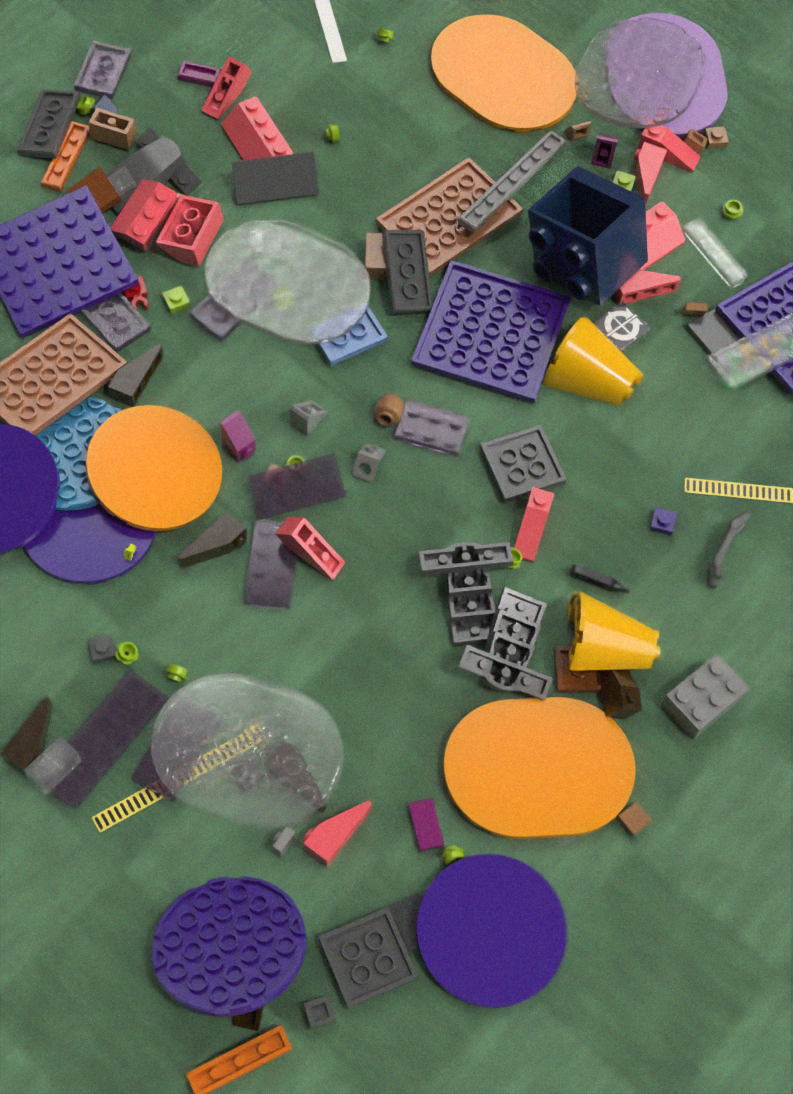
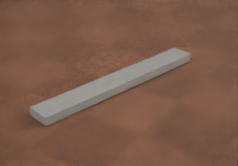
[457,130,566,234]

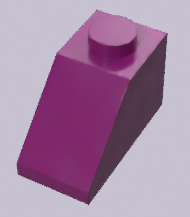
[591,133,618,169]
[220,410,256,462]

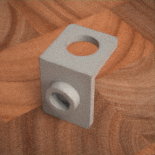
[352,444,386,482]

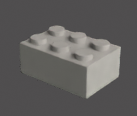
[661,654,750,740]

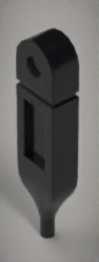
[569,564,630,594]

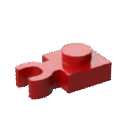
[124,276,149,313]

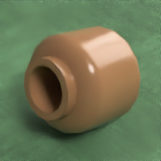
[373,394,405,426]

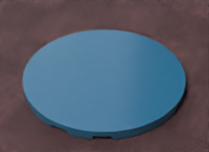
[36,397,121,510]

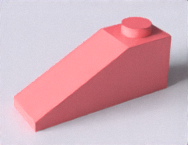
[201,56,252,120]
[638,121,701,173]
[634,142,667,206]
[614,270,681,304]
[514,487,555,563]
[276,517,345,580]
[303,800,372,867]

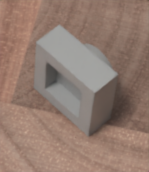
[272,826,295,858]

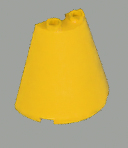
[542,316,644,406]
[568,591,660,671]

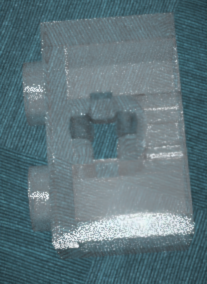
[24,736,81,796]

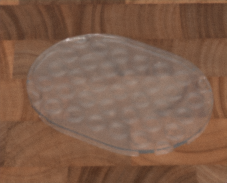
[575,17,706,128]
[205,219,371,345]
[151,673,344,829]

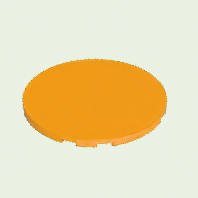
[86,405,222,531]

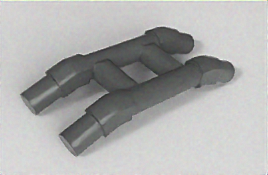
[707,511,751,589]

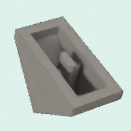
[290,400,328,436]

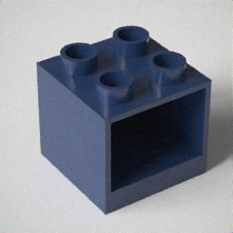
[528,166,648,306]

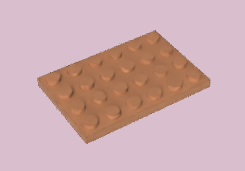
[376,157,523,277]
[0,313,128,436]

